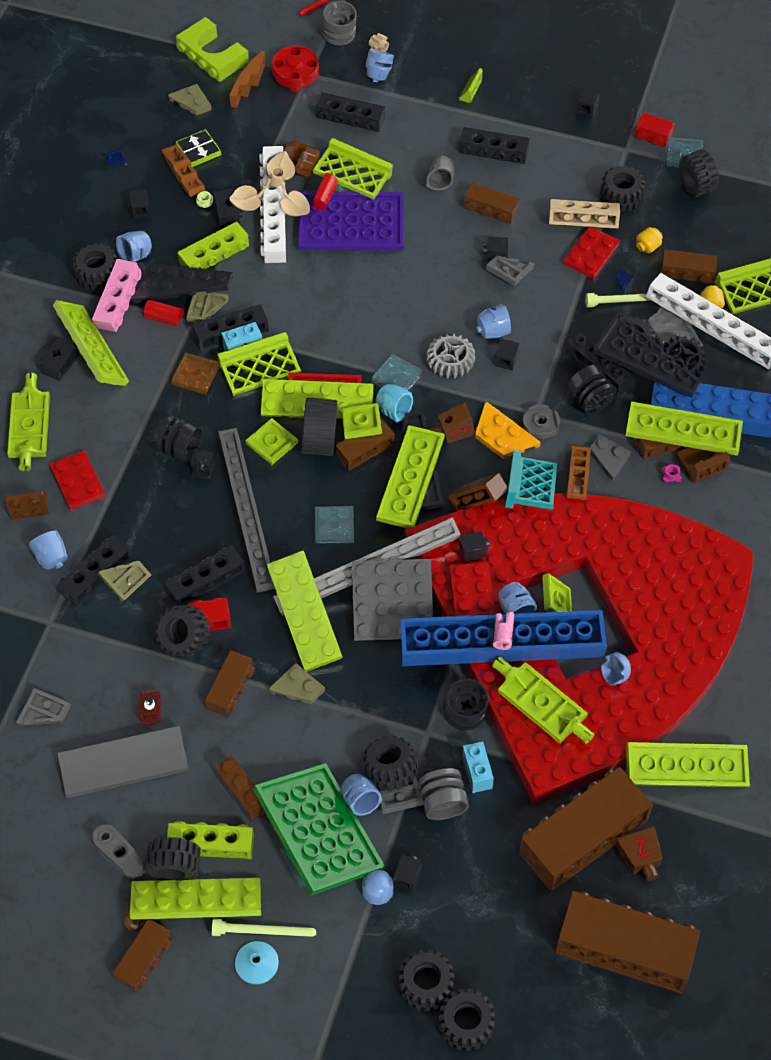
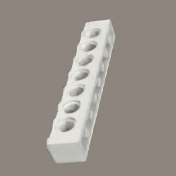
[260,146,286,263]
[646,273,771,369]

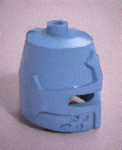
[366,50,394,82]
[116,231,152,262]
[476,304,511,339]
[29,530,68,570]
[498,582,537,614]
[341,773,382,815]

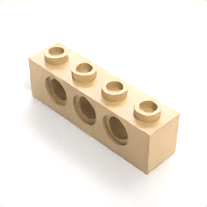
[549,199,620,228]

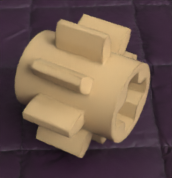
[369,33,389,52]

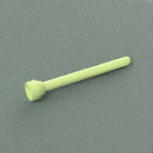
[585,293,652,307]
[212,918,316,937]

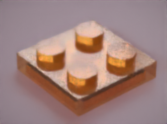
[172,353,220,394]

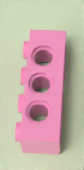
[92,259,141,332]

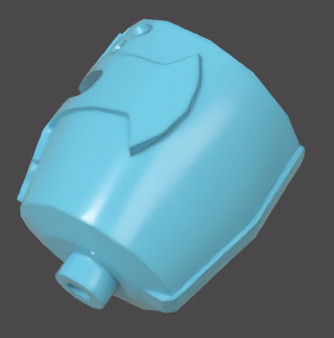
[376,384,413,422]

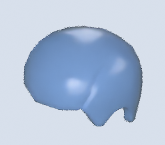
[601,652,631,685]
[362,870,394,905]

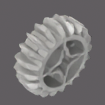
[427,334,475,379]

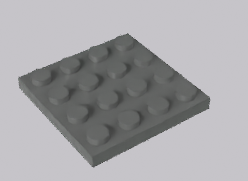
[352,559,433,641]

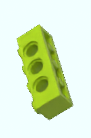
[178,222,249,269]
[167,821,254,859]

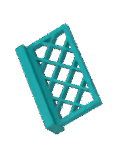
[505,450,557,510]

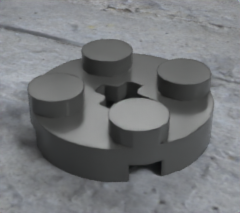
[523,404,560,439]

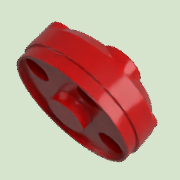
[272,46,319,91]

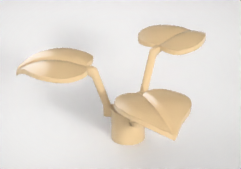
[230,151,310,216]

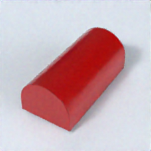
[313,173,338,211]
[144,300,184,327]

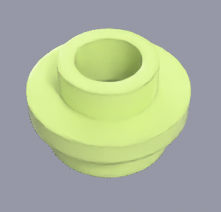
[196,191,213,208]

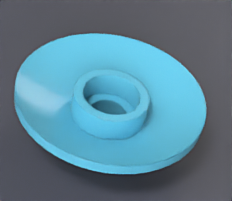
[235,941,279,984]

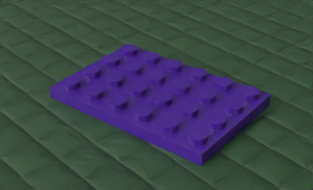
[299,192,404,251]

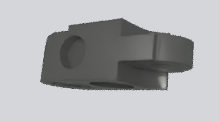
[93,824,144,879]

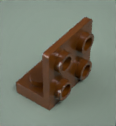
[677,447,731,483]
[5,491,49,520]

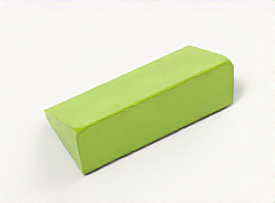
[459,68,482,103]

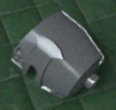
[426,156,454,191]

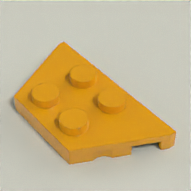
[475,402,541,459]

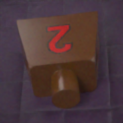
[430,403,475,443]
[615,826,662,881]

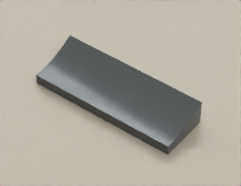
[57,726,189,798]

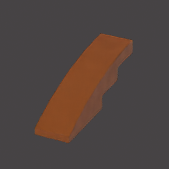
[230,51,266,108]
[161,144,205,197]
[567,446,591,500]

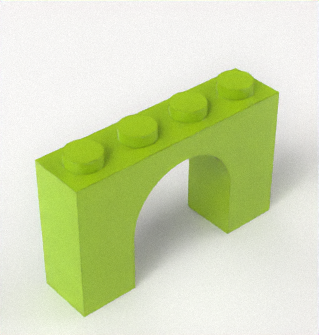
[176,17,249,82]

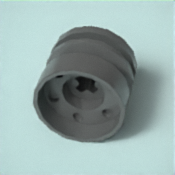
[322,1,357,46]
[418,768,469,820]

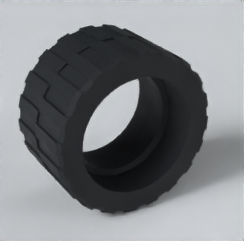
[301,397,338,456]

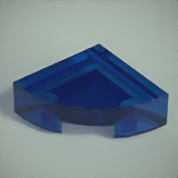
[105,150,127,166]
[616,269,634,291]

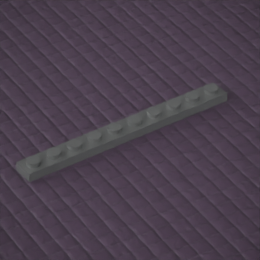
[219,428,275,593]

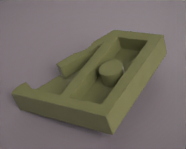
[168,84,211,116]
[187,291,229,323]
[97,561,151,601]
[269,664,325,704]

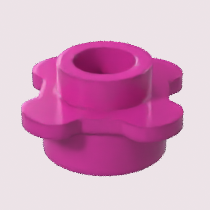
[661,464,682,483]

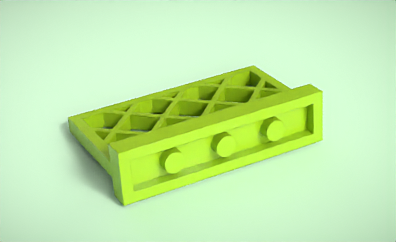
[313,138,393,200]
[715,259,771,314]
[218,332,301,396]

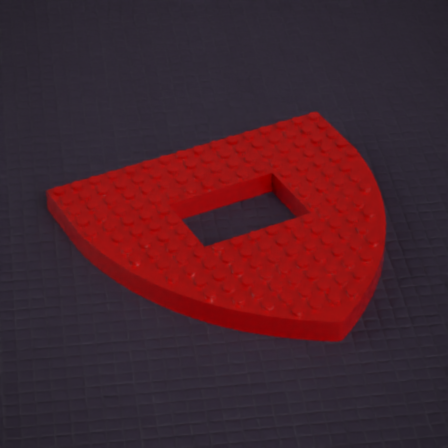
[405,494,753,805]

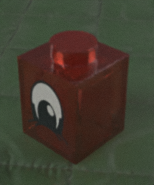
[139,691,162,724]

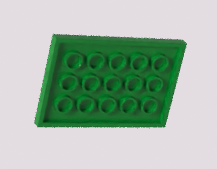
[253,763,385,895]

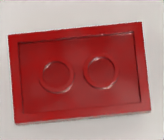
[563,227,620,279]
[49,450,106,511]
[449,562,496,616]

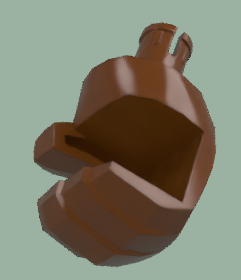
[282,140,320,177]

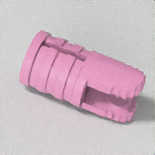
[493,612,514,650]

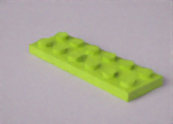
[53,300,129,386]
[261,379,373,420]
[625,402,743,456]
[376,425,445,529]
[267,551,343,672]
[626,742,750,787]
[130,878,261,920]

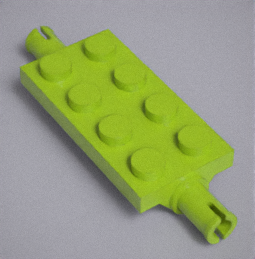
[8,373,50,471]
[492,657,594,744]

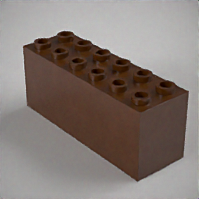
[519,767,653,892]
[556,891,700,994]

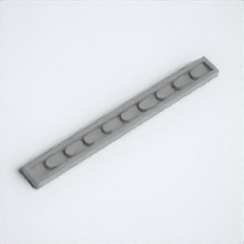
[273,518,461,616]

